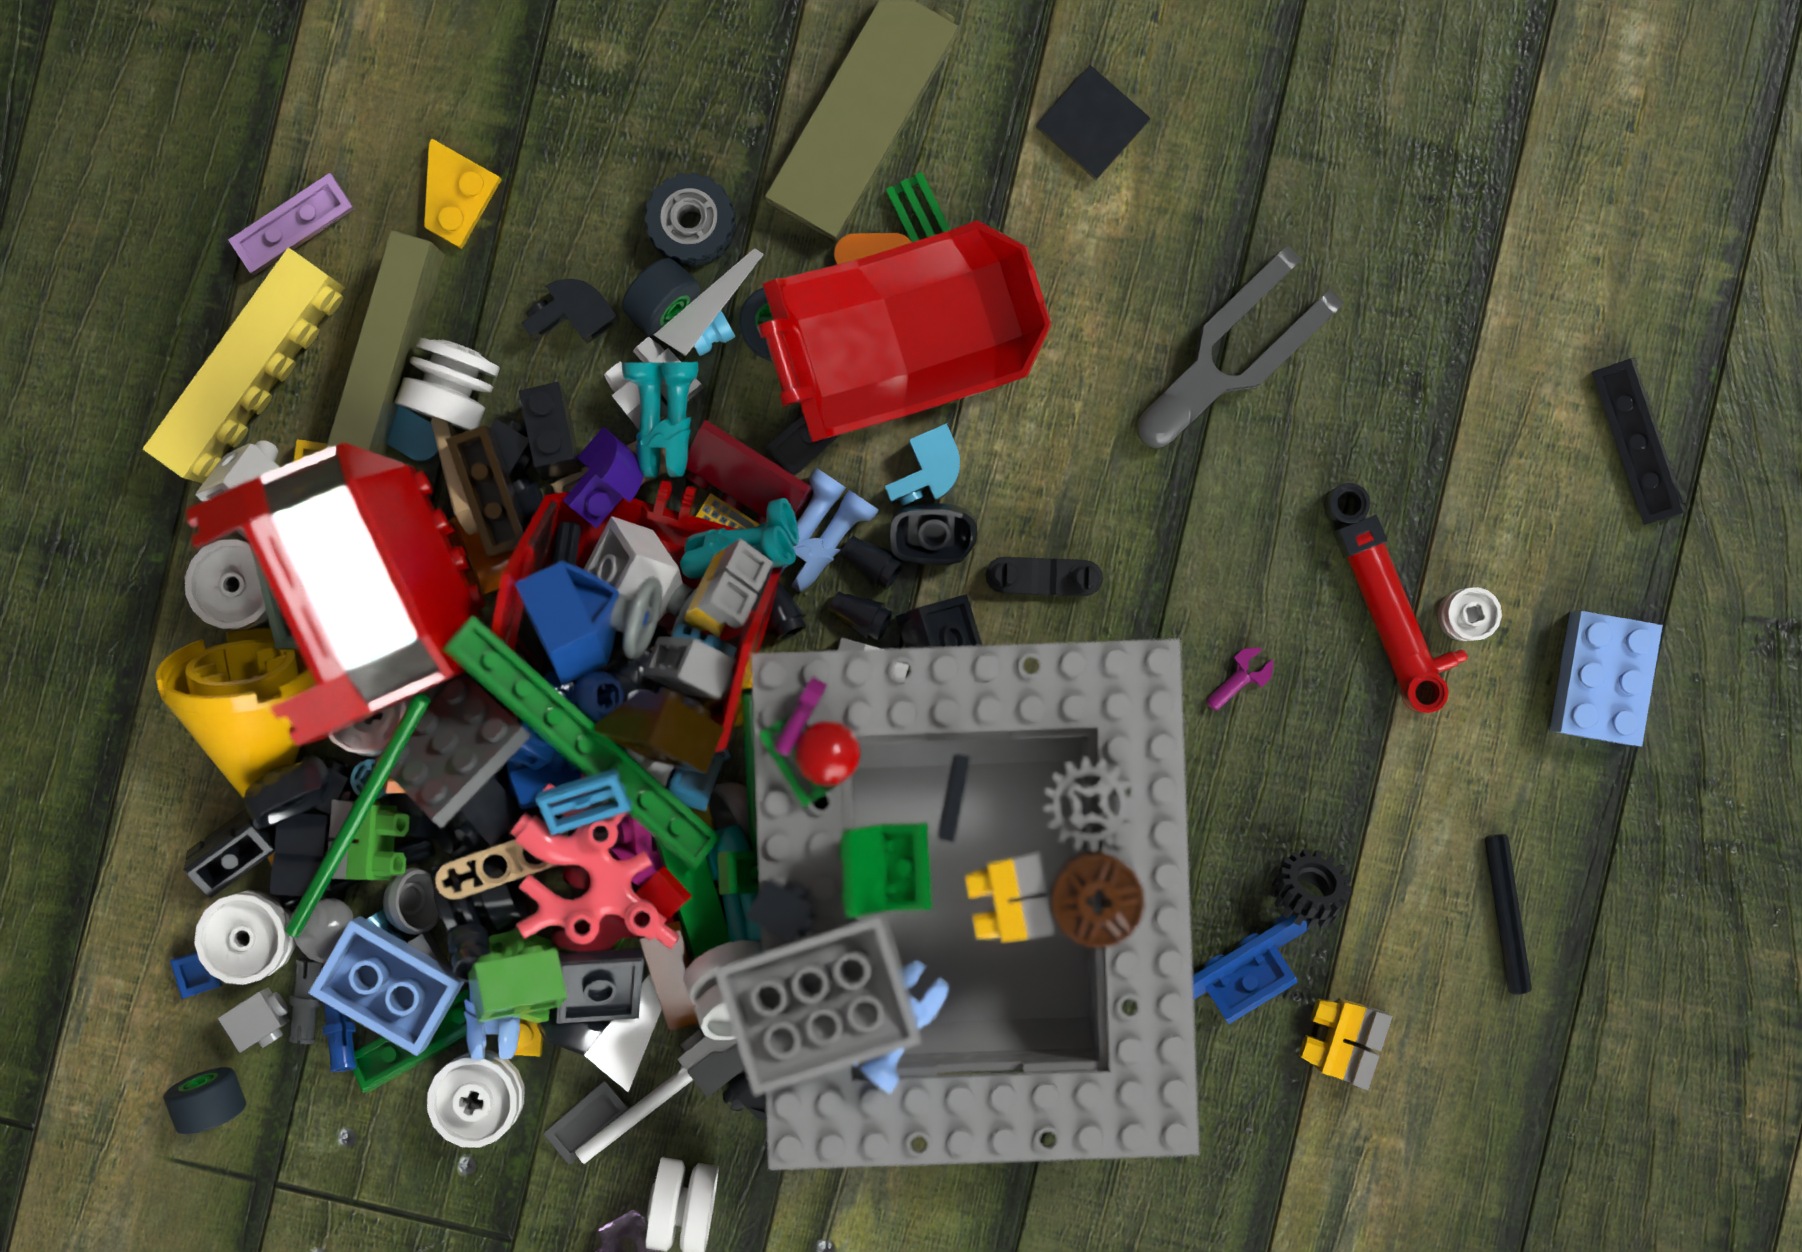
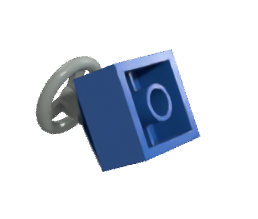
[515,561,662,685]

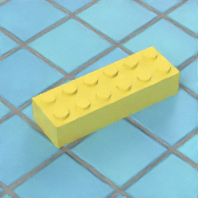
[143,247,345,484]

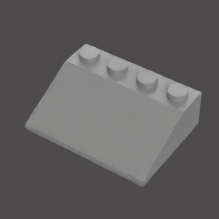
[714,912,922,1096]

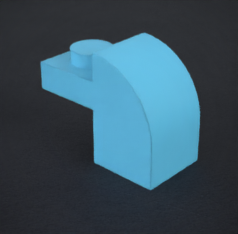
[885,423,960,507]

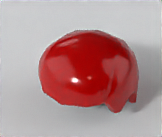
[795,721,861,787]

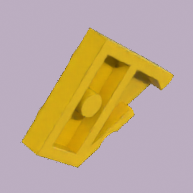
[424,139,502,249]

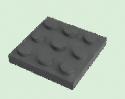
[375,673,531,828]

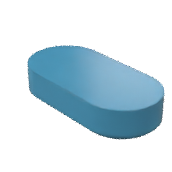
[387,405,438,462]

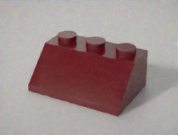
[686,420,813,525]

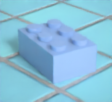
[1550,611,1663,747]
[309,916,464,1056]

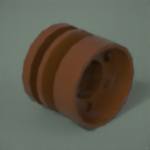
[1049,851,1145,948]

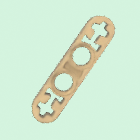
[435,830,594,899]

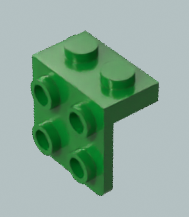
[838,822,932,917]

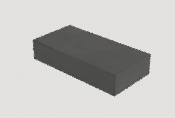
[543,1079,631,1165]

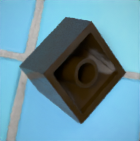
[593,688,724,774]

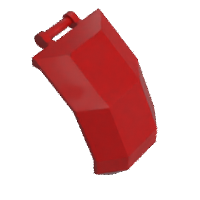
[757,220,1052,442]

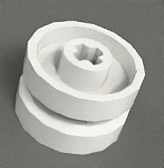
[185,539,269,630]
[194,890,296,985]
[683,940,762,1040]
[427,1050,525,1148]
[646,1157,719,1252]

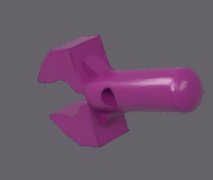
[1206,648,1273,711]
[774,676,827,756]

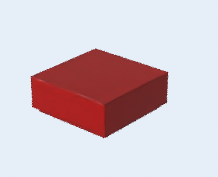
[635,866,692,923]

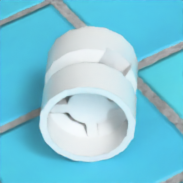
[1438,587,1502,641]

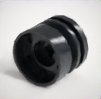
[431,843,528,933]

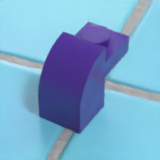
[563,427,644,528]

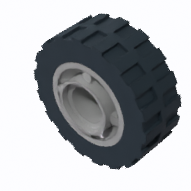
[644,172,736,267]

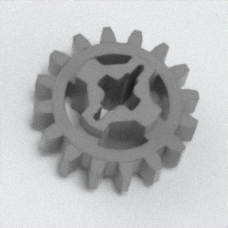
[1042,757,1137,852]

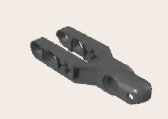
[1136,245,1344,448]

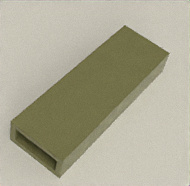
[765,0,959,243]
[326,230,445,486]

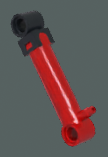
[1324,483,1468,713]

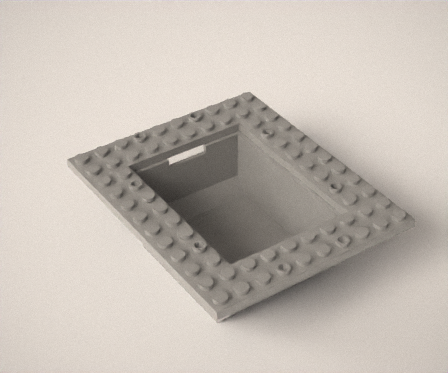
[752,639,1199,1170]

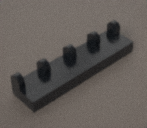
[1592,357,1688,525]

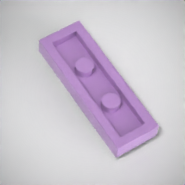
[228,173,355,276]

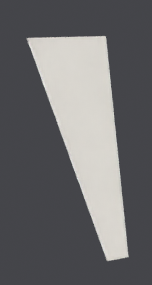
[654,248,764,356]
[584,974,662,1092]

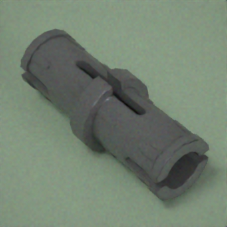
[289,959,323,1044]

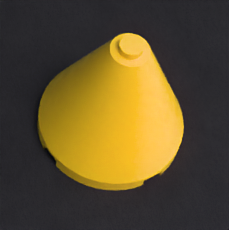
[156,627,317,799]

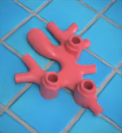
[510,773,680,949]

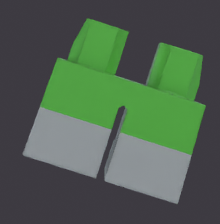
[328,800,410,880]

